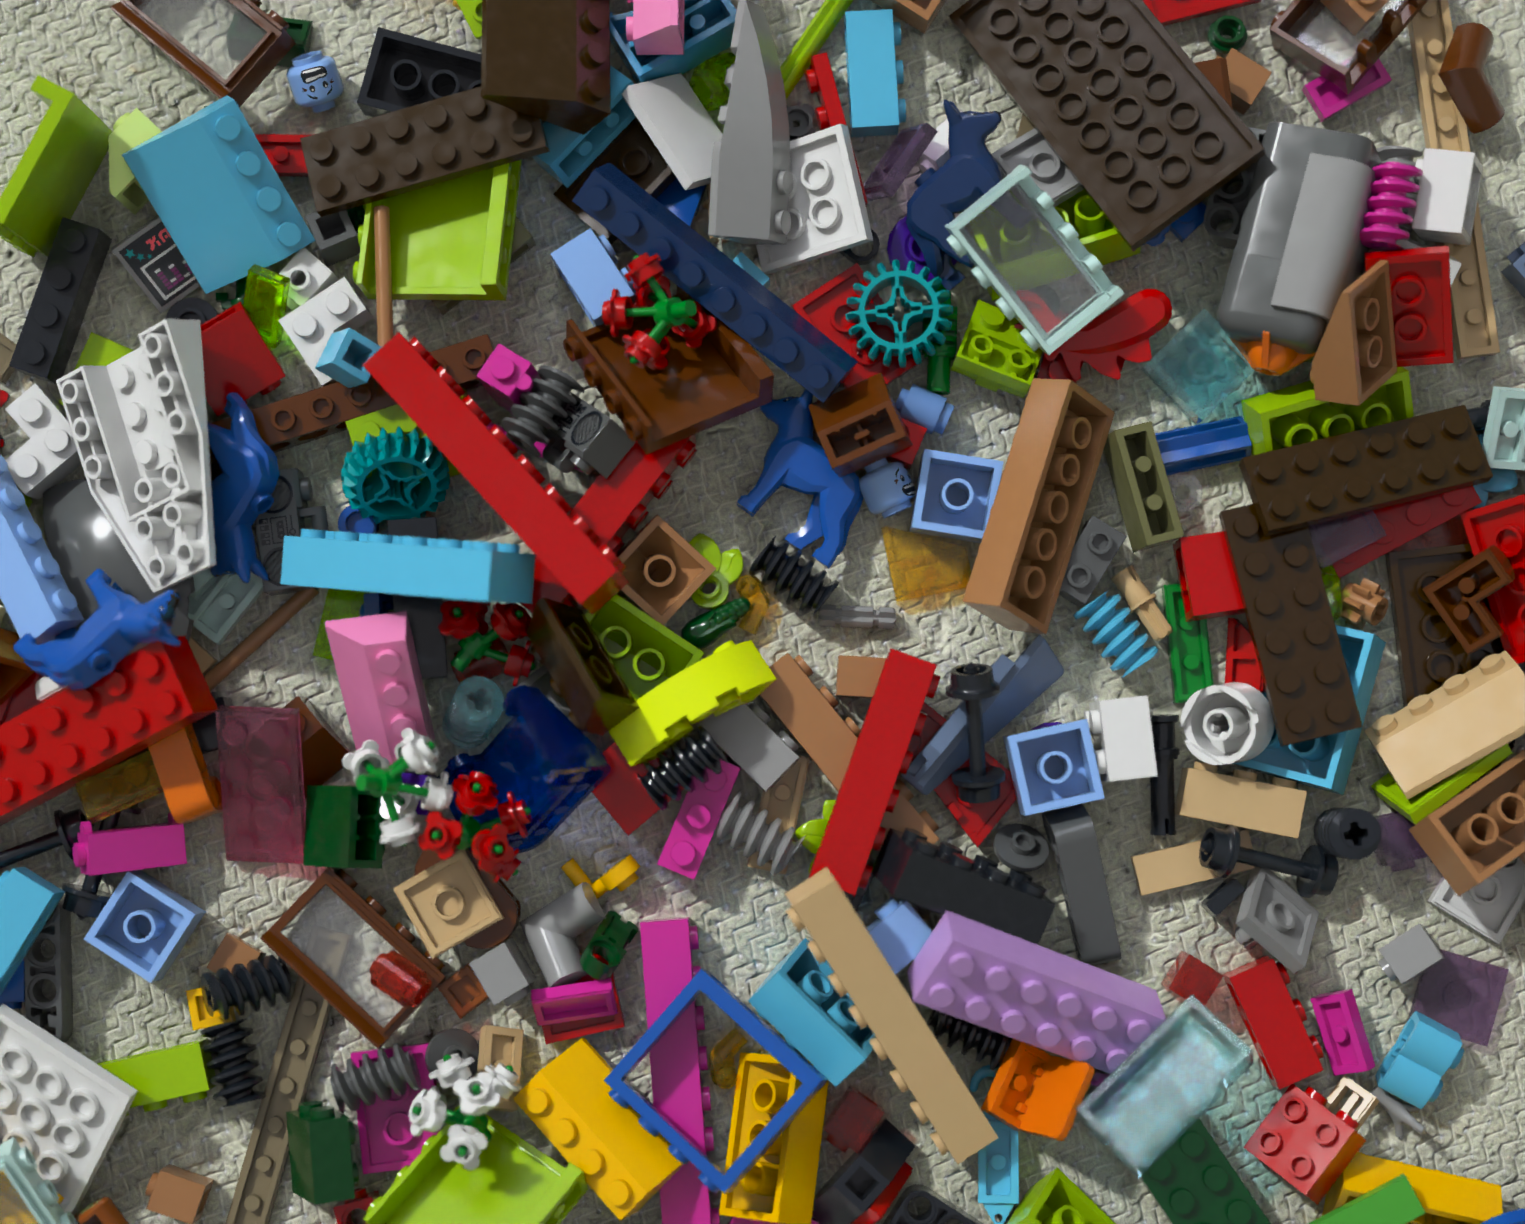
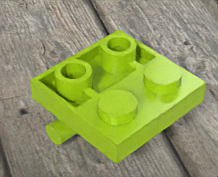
[950,299,1043,399]

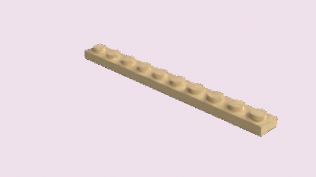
[1408,0,1500,360]

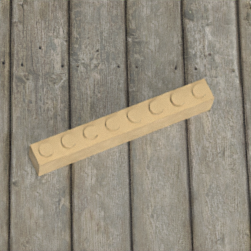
[785,867,999,1164]

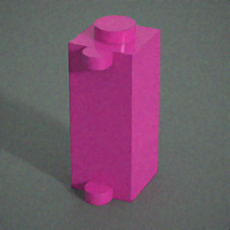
[476,343,541,413]
[73,812,187,876]

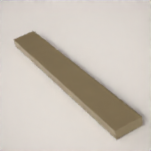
[225,925,353,1224]

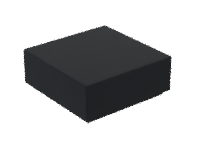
[1201,878,1245,917]

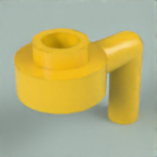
[560,854,641,899]

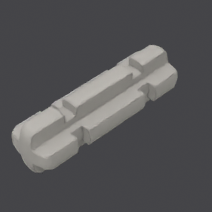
[818,605,896,629]

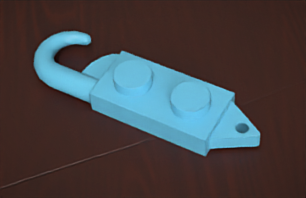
[970,1065,1019,1224]

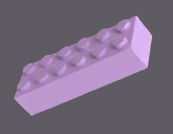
[907,910,1166,1079]

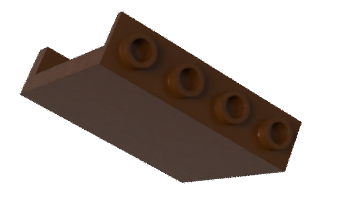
[563,286,774,455]

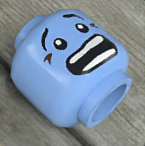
[286,50,344,113]
[859,457,916,519]

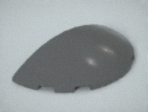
[43,479,195,656]

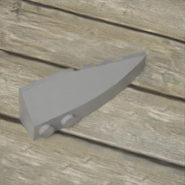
[708,0,793,245]

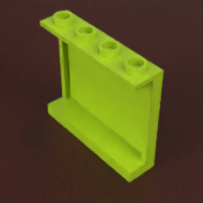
[0,75,113,258]
[353,160,522,301]
[363,1105,588,1224]

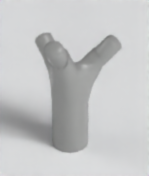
[1370,1084,1426,1138]

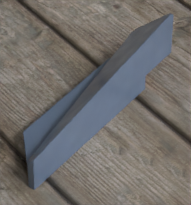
[901,634,1064,795]

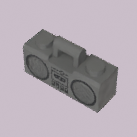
[542,392,636,479]
[255,468,329,596]

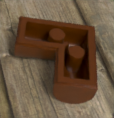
[1438,22,1505,134]
[1422,545,1515,655]

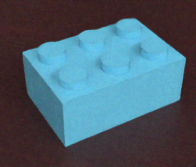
[748,938,875,1087]

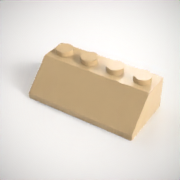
[1364,651,1525,800]

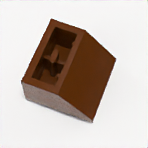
[808,372,913,478]

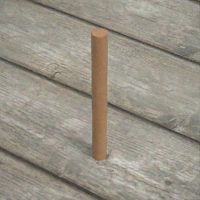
[373,205,394,347]
[204,589,319,691]

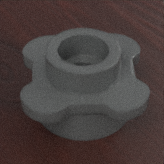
[787,104,816,141]

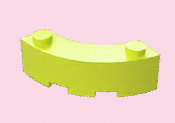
[608,640,776,766]

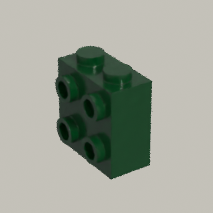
[303,785,385,869]
[286,1101,359,1205]

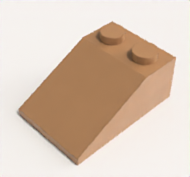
[1310,260,1397,406]

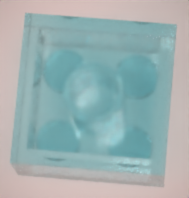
[1141,308,1256,425]

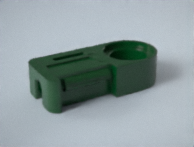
[580,911,638,980]

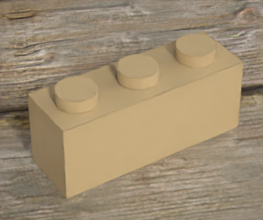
[1175,761,1307,839]

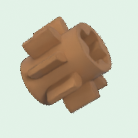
[1338,578,1388,630]

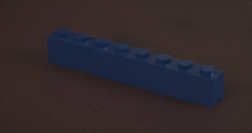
[573,163,858,403]

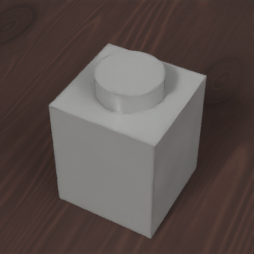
[1378,923,1446,985]

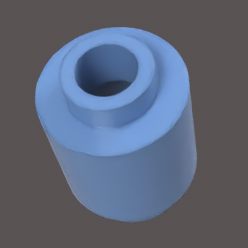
[895,384,955,435]

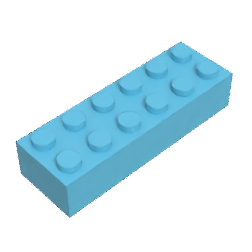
[281,529,536,604]

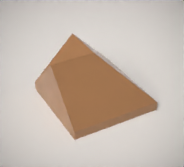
[617,514,716,625]

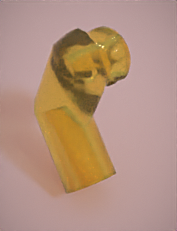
[736,575,770,635]
[709,1027,748,1089]

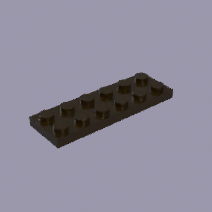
[300,86,550,217]
[1239,405,1493,537]
[1219,504,1363,747]

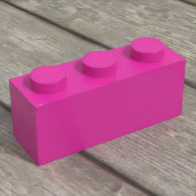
[657,759,741,880]

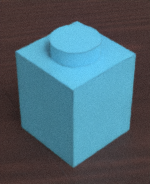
[315,328,381,388]

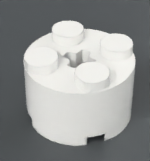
[1181,682,1274,765]

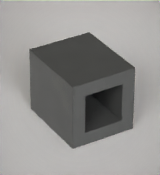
[305,210,360,267]

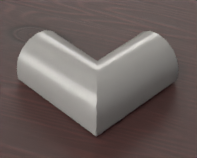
[519,882,606,987]

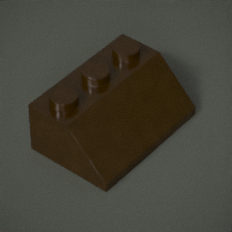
[526,597,639,736]

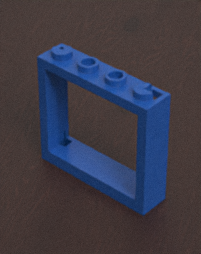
[604,969,828,1193]

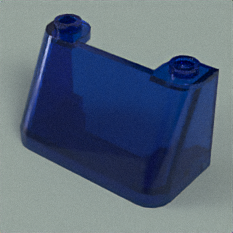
[437,685,611,860]

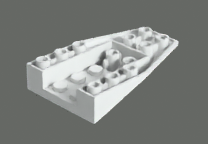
[56,319,216,593]

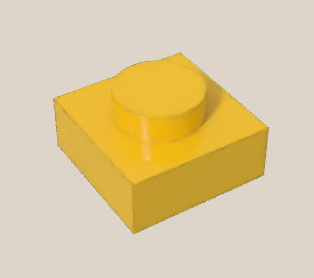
[186,988,236,1030]

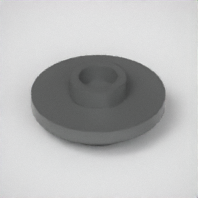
[993,823,1049,872]
[425,1028,479,1082]

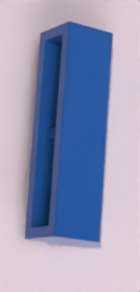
[1155,416,1252,476]

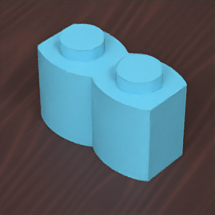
[1375,1011,1464,1109]

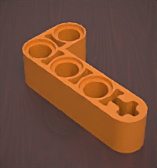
[148,724,228,824]

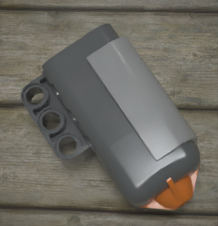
[1204,122,1382,376]

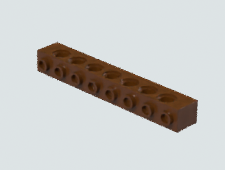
[209,334,495,471]

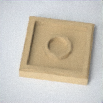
[393,849,504,959]

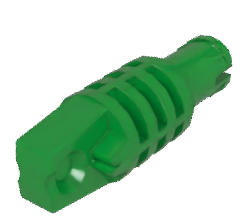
[922,284,958,395]

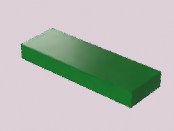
[1162,584,1213,703]

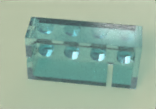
[1076,994,1253,1179]

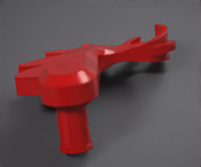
[1014,289,1172,380]

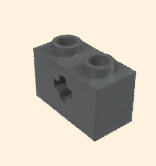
[1059,516,1127,607]

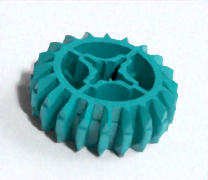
[845,259,953,368]
[341,426,450,525]

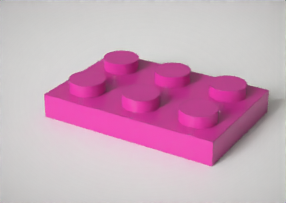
[350,1042,442,1174]

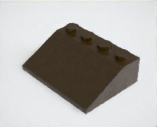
[481,0,610,135]

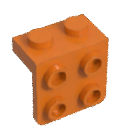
[981,1038,1095,1141]

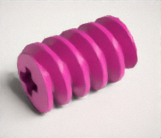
[1359,162,1423,251]

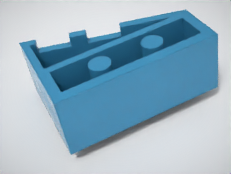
[610,0,737,83]

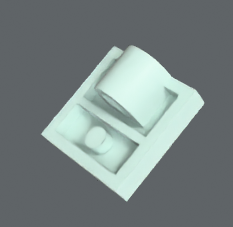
[1482,386,1525,471]
[188,545,264,645]

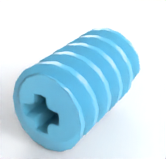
[1073,590,1158,678]

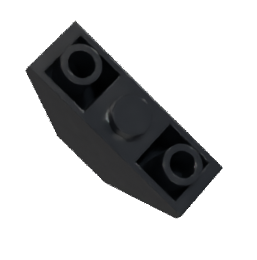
[812,1118,915,1224]

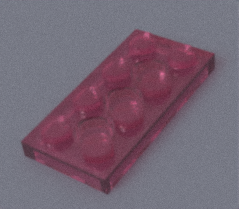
[215,706,306,864]

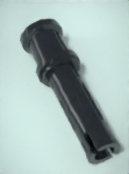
[1150,714,1180,835]

